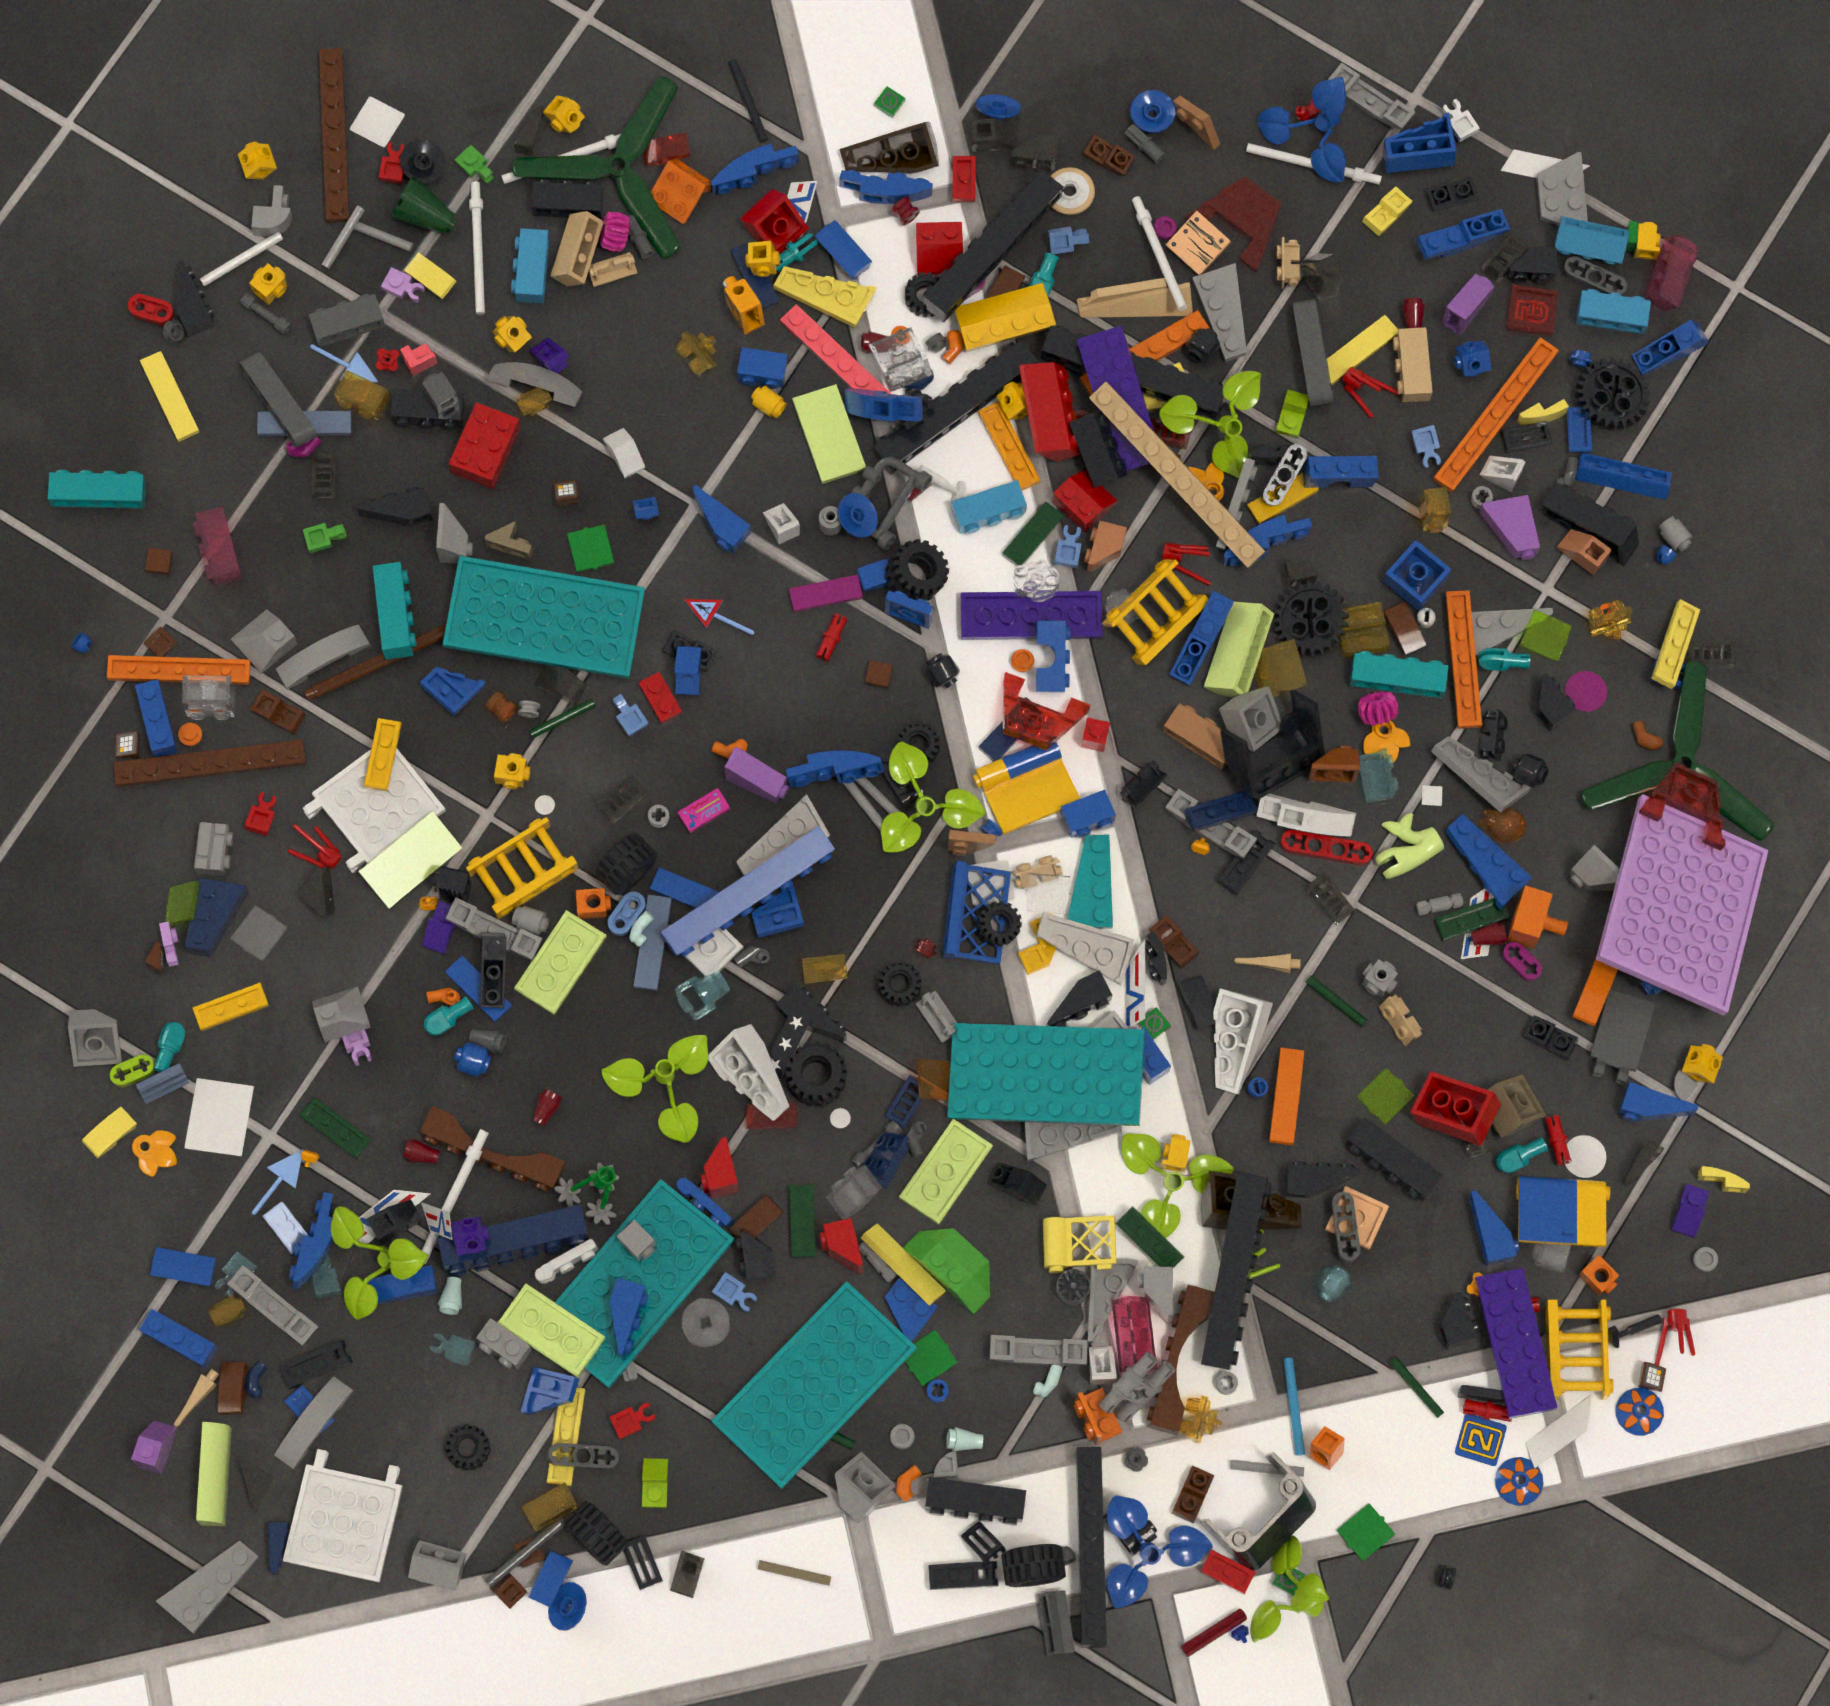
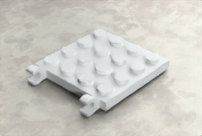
[303,749,446,873]
[283,1449,403,1583]

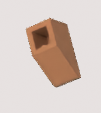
[1084,521,1127,572]
[1557,529,1611,576]

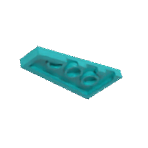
[1067,834,1113,929]

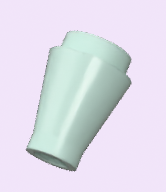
[438,1277,462,1315]
[946,1427,983,1451]

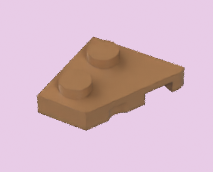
[1173,96,1220,150]
[948,830,996,856]

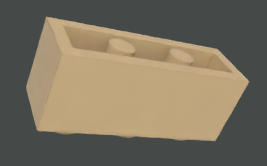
[550,211,604,287]
[1393,327,1432,402]

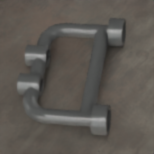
[851,457,933,551]

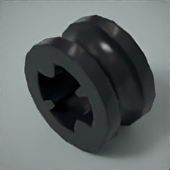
[1439,1565,1456,1590]

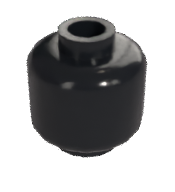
[1186,328,1220,363]
[925,653,960,689]
[1512,753,1549,788]

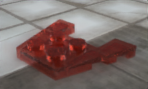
[1185,176,1281,272]
[1003,672,1091,751]
[1639,763,1726,851]

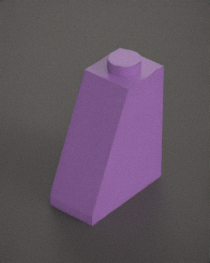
[1441,274,1495,336]
[1480,495,1540,560]
[725,746,789,804]
[131,1420,178,1475]

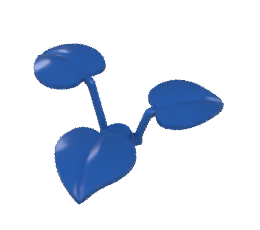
[1257,77,1346,182]
[1106,1495,1213,1608]

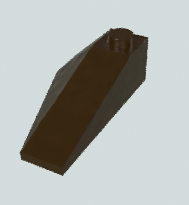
[839,121,939,173]
[1200,1171,1302,1230]

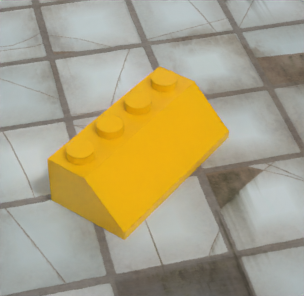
[955,283,1056,352]

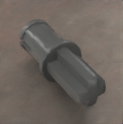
[1125,124,1166,164]
[627,215,655,259]

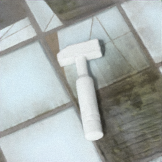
[917,464,966,502]

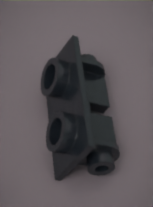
[1480,709,1508,761]
[1120,761,1168,807]

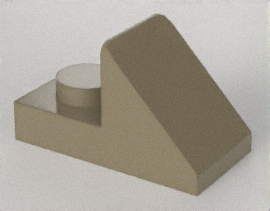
[484,522,533,561]

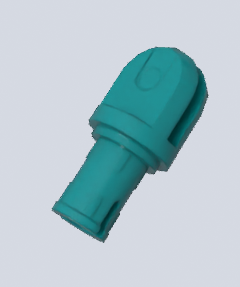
[776,233,817,272]
[1029,253,1059,296]
[1478,648,1530,672]
[424,996,474,1036]
[153,1022,186,1073]
[1496,1137,1548,1173]

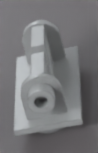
[915,991,957,1043]

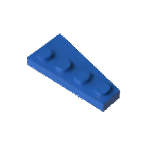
[1445,814,1532,910]

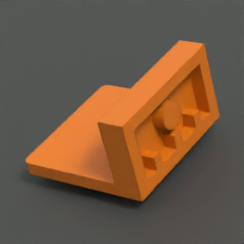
[651,159,712,224]
[1073,1388,1122,1445]

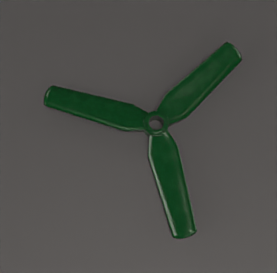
[512,76,680,258]
[1581,661,1774,841]

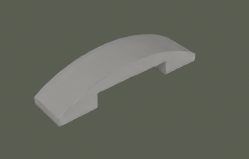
[1328,63,1415,130]
[487,362,582,407]
[276,624,370,690]
[1165,789,1257,859]
[445,898,542,960]
[227,1265,318,1346]
[989,1335,1088,1366]
[274,1376,353,1470]

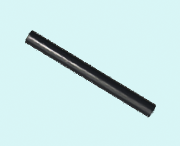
[728,59,769,143]

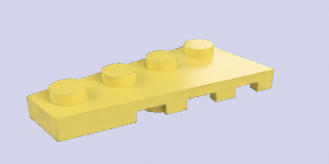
[773,266,877,328]

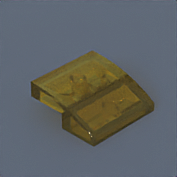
[1339,602,1390,658]
[1255,639,1307,697]

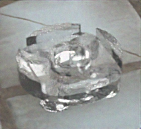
[1013,559,1060,602]
[681,1298,730,1348]

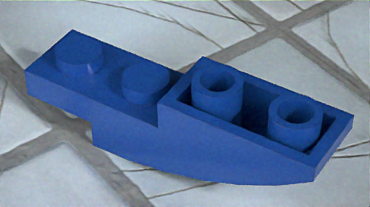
[711,144,799,194]
[839,170,933,204]
[1416,209,1511,260]
[845,388,923,422]
[1222,515,1312,566]
[1169,590,1235,685]
[786,751,885,788]
[289,1192,333,1289]

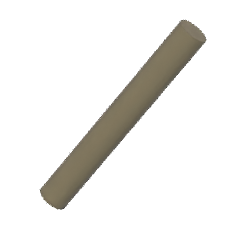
[757,1560,832,1586]

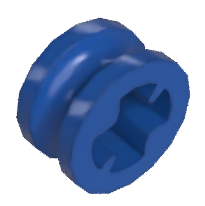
[979,819,1003,841]
[927,1379,949,1403]

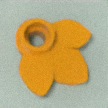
[1188,461,1224,501]
[1363,720,1410,764]
[132,1130,177,1177]

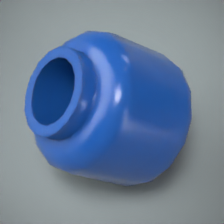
[453,1042,491,1077]

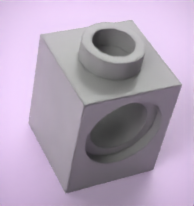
[617,1220,656,1262]

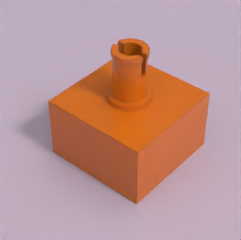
[1507,885,1568,949]

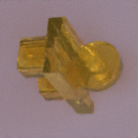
[675,331,717,374]
[1588,600,1632,640]
[802,954,848,983]
[1179,1395,1222,1444]

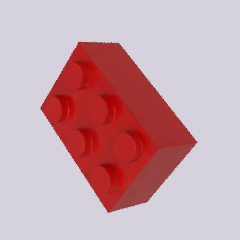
[449,402,521,489]
[1410,1071,1501,1146]

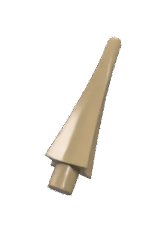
[1234,954,1301,973]
[174,1368,219,1427]

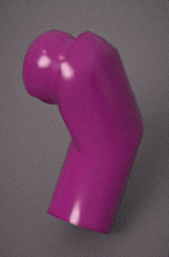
[286,437,321,457]

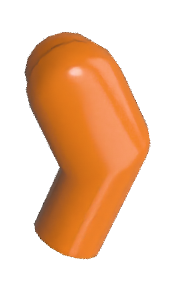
[942,330,964,365]
[711,739,748,759]
[426,988,460,1006]
[896,1465,922,1501]

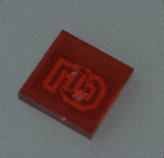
[1506,284,1558,337]

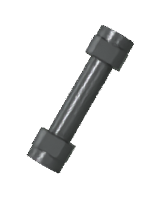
[240,293,292,335]
[851,1120,902,1171]

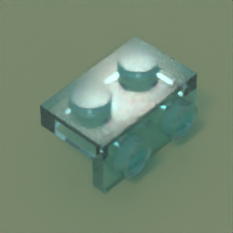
[1359,748,1398,804]

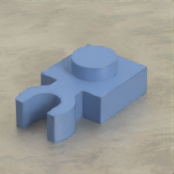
[1411,425,1441,469]
[1054,525,1081,568]
[712,1272,757,1313]

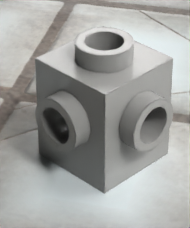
[1362,959,1398,998]

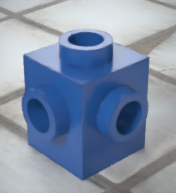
[1454,341,1491,377]

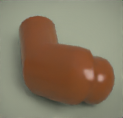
[1632,721,1663,750]

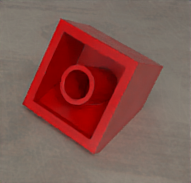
[740,189,809,254]
[916,222,963,276]
[1052,470,1118,533]
[700,1137,739,1199]
[819,1218,863,1274]

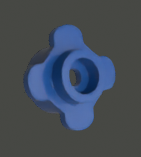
[1568,350,1592,368]

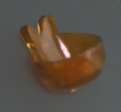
[1479,808,1527,844]

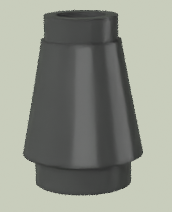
[469,1029,507,1054]

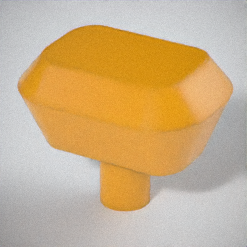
[1191,838,1210,855]
[419,896,438,910]
[301,1150,320,1167]

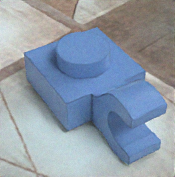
[1048,227,1089,254]
[613,694,649,737]

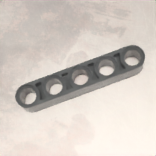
[1293,298,1334,407]
[238,351,317,448]

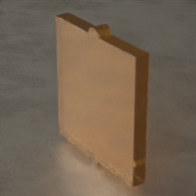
[916,1059,950,1101]

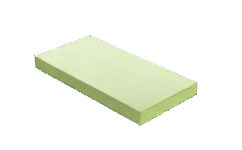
[792,384,866,484]
[358,811,462,908]
[514,910,607,1015]
[899,1119,993,1225]
[498,1284,606,1378]

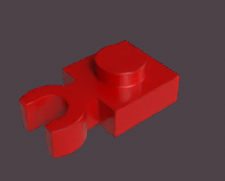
[378,142,405,184]
[244,792,276,836]
[609,1403,656,1440]

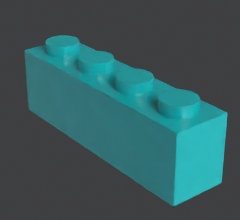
[48,470,146,508]
[373,562,417,660]
[1349,651,1448,699]

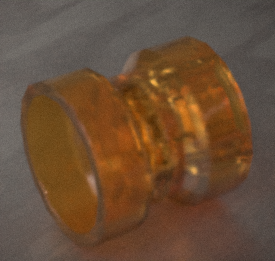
[485,690,518,723]

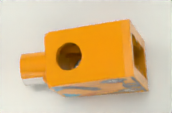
[723,276,765,335]

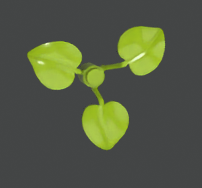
[1159,371,1261,478]
[881,742,985,852]
[602,1035,708,1143]
[1121,1133,1234,1238]
[331,1206,429,1320]
[1250,1535,1329,1643]

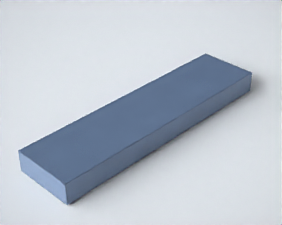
[257,411,352,436]
[633,895,672,992]

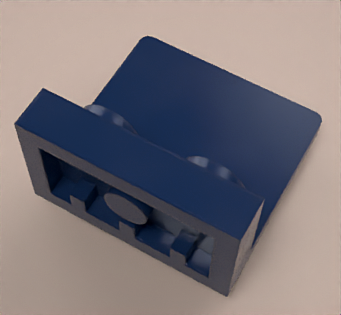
[861,1132,910,1189]

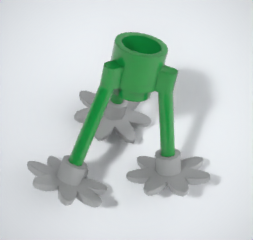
[554,1162,619,1225]

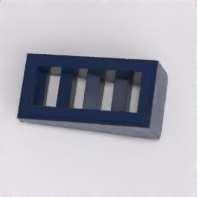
[884,1075,932,1129]
[268,1522,290,1575]

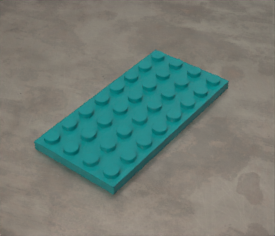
[443,556,645,679]
[947,1023,1145,1126]
[555,1179,735,1389]
[711,1281,917,1489]

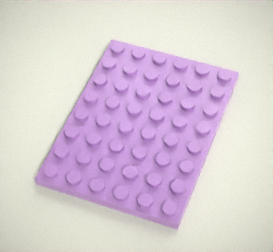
[1596,794,1768,1016]

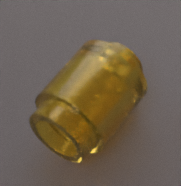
[516,387,552,416]
[208,1294,247,1327]

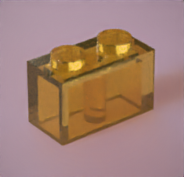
[334,370,391,420]
[1418,487,1451,533]
[522,1482,578,1532]

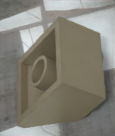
[1488,1074,1547,1138]

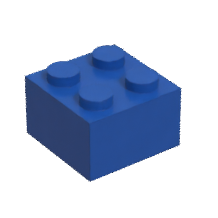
[1383,540,1452,611]

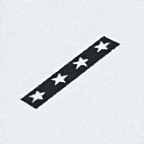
[769,1009,812,1081]

